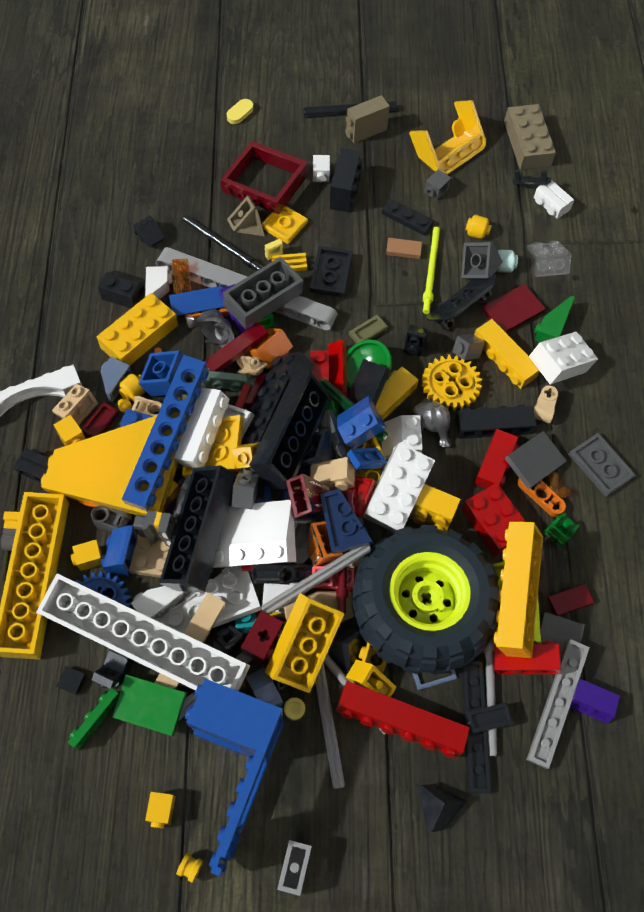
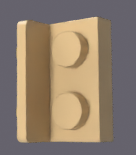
[52,384,98,426]

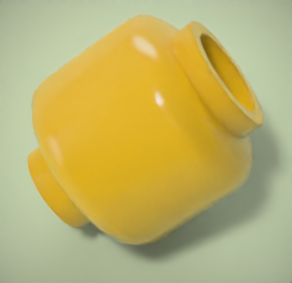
[465,215,492,240]
[118,374,146,401]

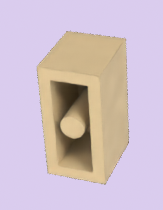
[310,457,355,493]

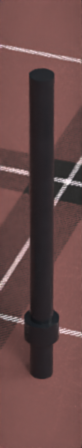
[183,215,263,271]

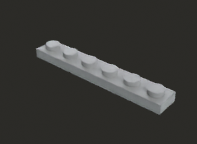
[526,639,590,769]

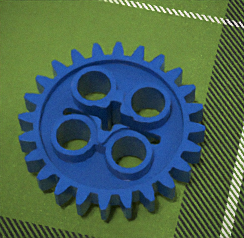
[76,571,133,638]

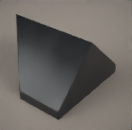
[210,622,244,656]
[327,627,367,674]
[417,784,467,833]

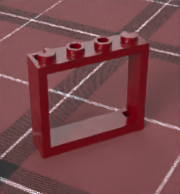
[220,141,309,214]

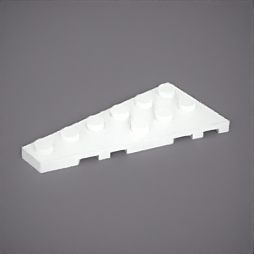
[154,566,261,633]

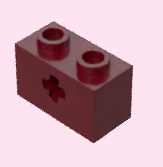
[241,611,284,664]

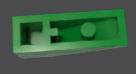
[534,296,575,342]

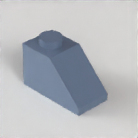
[101,357,132,403]
[245,667,283,707]

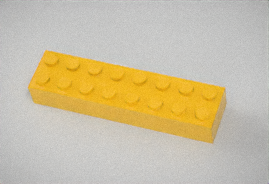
[0,492,69,660]

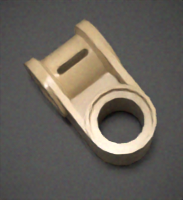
[533,385,558,424]
[131,396,162,416]

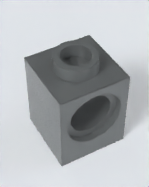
[424,169,451,200]

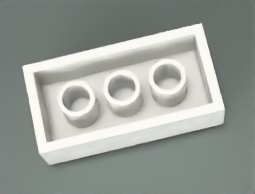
[363,442,435,533]

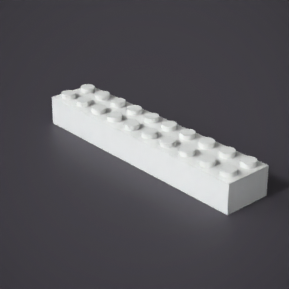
[36,574,250,691]

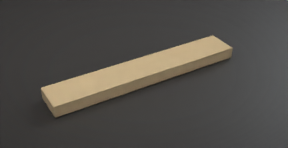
[154,592,226,689]

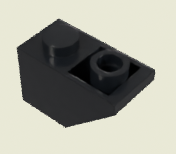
[404,325,428,356]

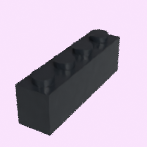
[455,405,536,439]

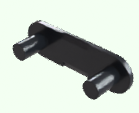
[512,169,552,185]

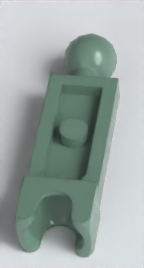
[192,368,257,391]

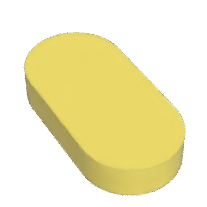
[227,99,253,124]

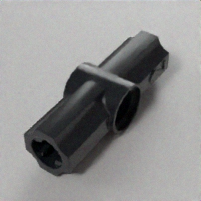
[251,563,313,584]

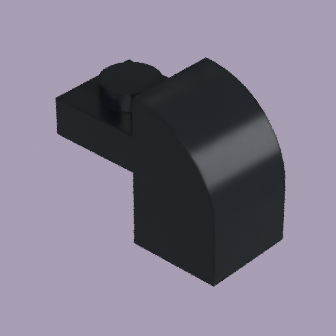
[91,649,133,689]

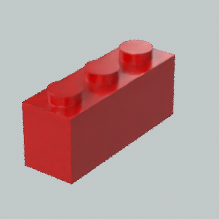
[474,429,519,488]
[494,641,562,675]

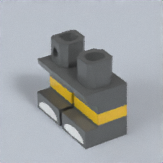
[133,511,176,547]

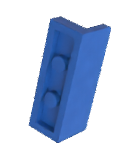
[169,286,225,316]

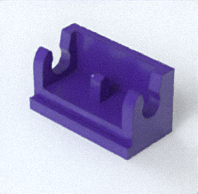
[570,678,620,724]

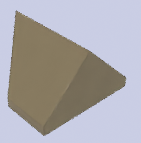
[227,195,265,236]

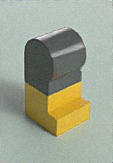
[1,512,20,551]

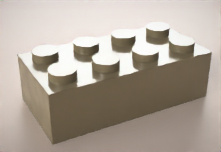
[504,104,556,170]

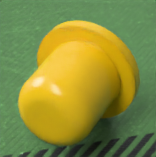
[118,398,132,412]

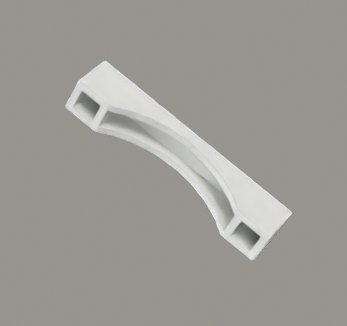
[0,365,82,417]

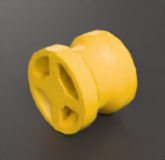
[176,852,204,883]

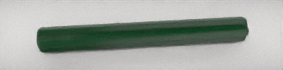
[319,378,388,442]

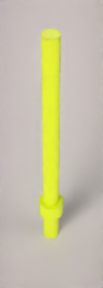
[423,227,440,314]

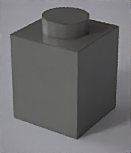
[452,334,485,360]

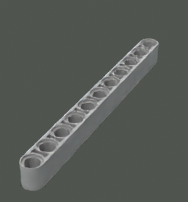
[156,247,338,330]

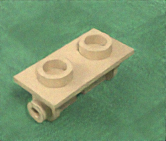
[236,355,268,376]

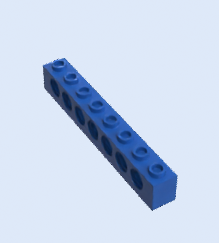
[122,355,209,512]

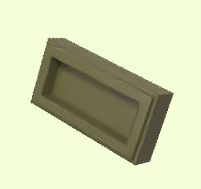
[349,314,388,344]

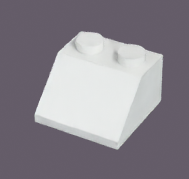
[381,415,422,459]

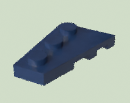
[320,489,374,554]

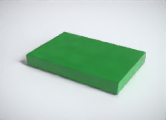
[112,675,187,736]

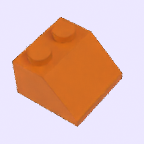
[244,328,293,369]

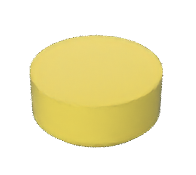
[284,698,305,721]

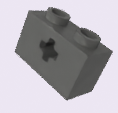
[232,467,260,510]

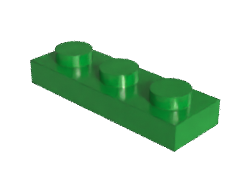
[67,688,119,751]

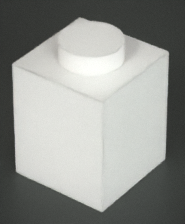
[313,155,330,182]

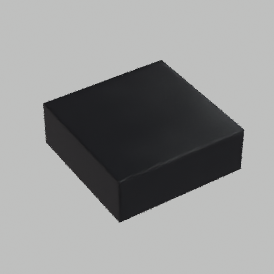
[56,666,86,695]

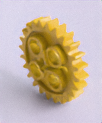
[422,355,482,411]

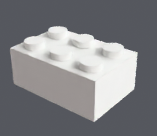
[529,332,598,385]

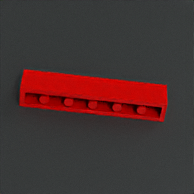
[335,681,470,758]

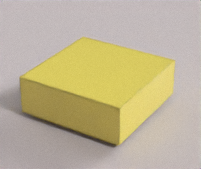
[265,239,283,260]

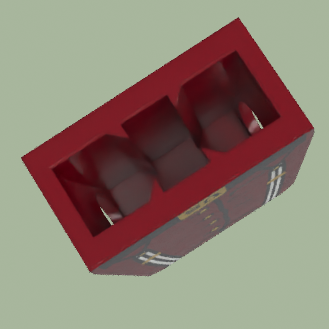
[286,474,323,518]

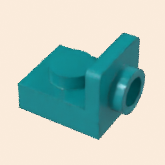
[235,612,256,636]

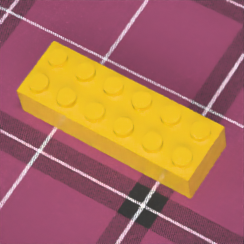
[494,522,543,658]

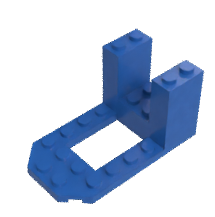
[185,679,284,877]

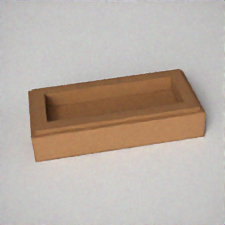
[386,238,422,259]

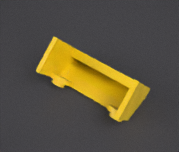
[409,100,486,174]

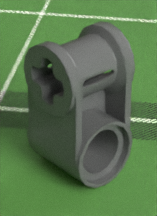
[91,506,132,532]

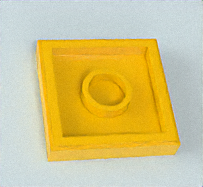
[262,206,308,244]

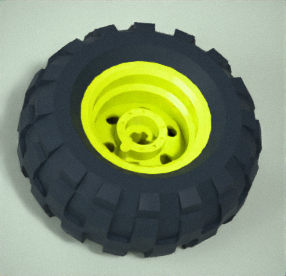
[352,525,501,675]

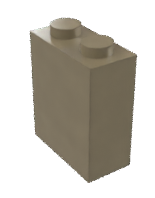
[345,95,390,143]

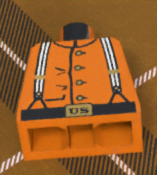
[306,521,343,567]

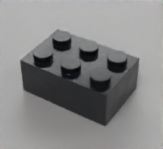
[330,148,363,213]

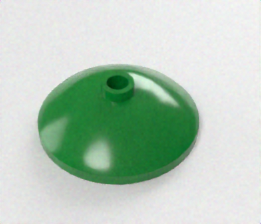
[346,340,392,389]

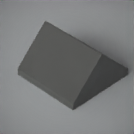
[461,242,503,279]

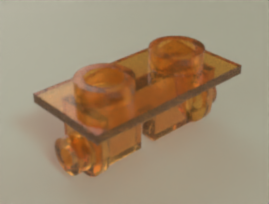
[170,259,191,294]

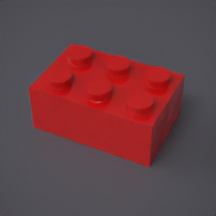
[461,483,526,557]

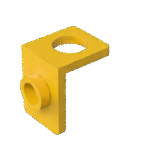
[359,643,387,673]

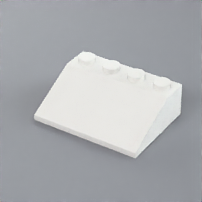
[212,500,296,568]

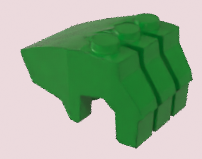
[543,513,580,548]

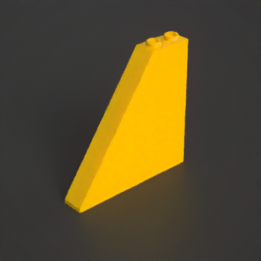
[41,412,190,516]

